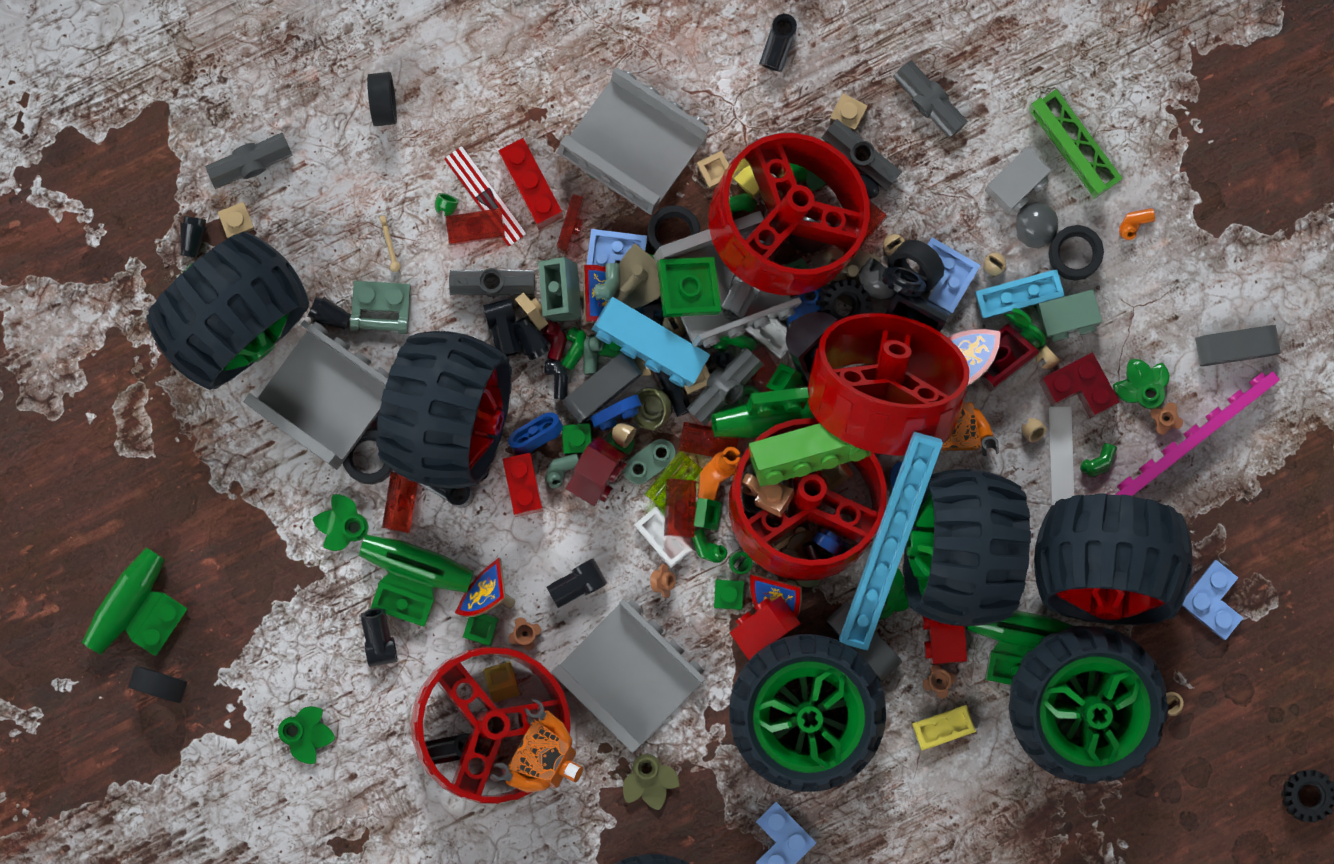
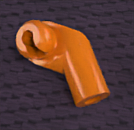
[1119,208,1155,240]

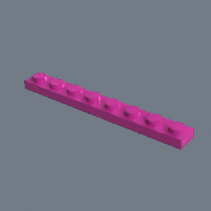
[1107,371,1280,496]

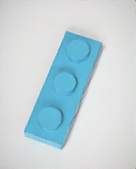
[975,269,1065,320]

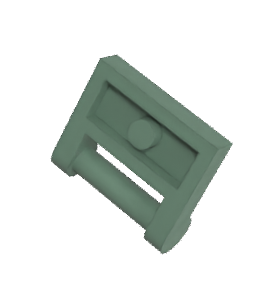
[350,281,411,334]

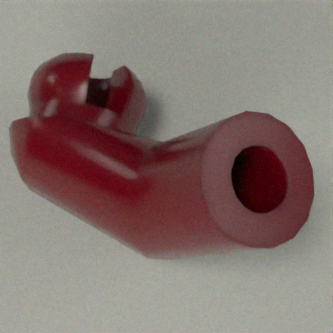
[541,320,567,361]

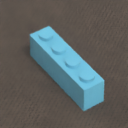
[591,297,710,388]

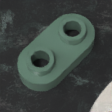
[624,439,676,485]

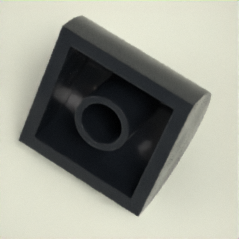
[885,292,950,332]
[786,312,838,387]

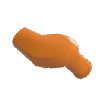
[698,447,740,501]

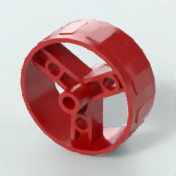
[709,133,870,295]
[808,313,970,456]
[729,418,887,581]
[411,647,571,804]

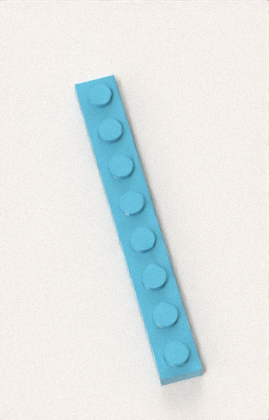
[839,432,943,651]

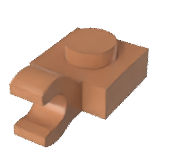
[741,473,795,517]

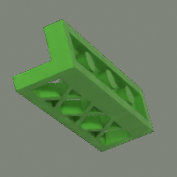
[1029,89,1123,199]

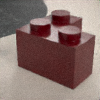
[1039,352,1119,419]
[565,437,627,506]

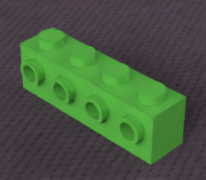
[749,423,871,487]

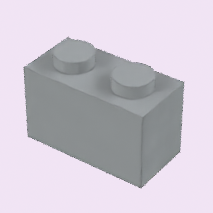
[985,147,1051,214]

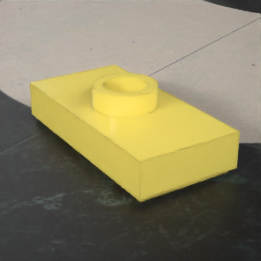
[912,705,976,751]

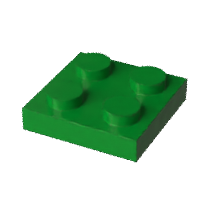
[657,257,721,317]

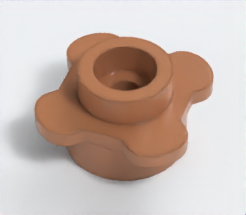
[1150,402,1183,435]
[650,564,676,598]
[508,617,541,650]
[922,664,956,698]

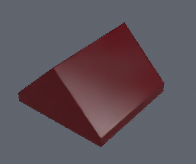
[979,324,1039,392]

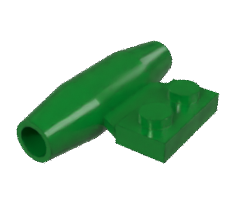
[711,387,816,438]
[359,534,474,627]
[82,547,188,656]
[966,610,1073,685]

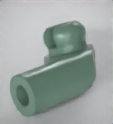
[594,263,620,301]
[583,335,604,375]
[545,453,579,489]

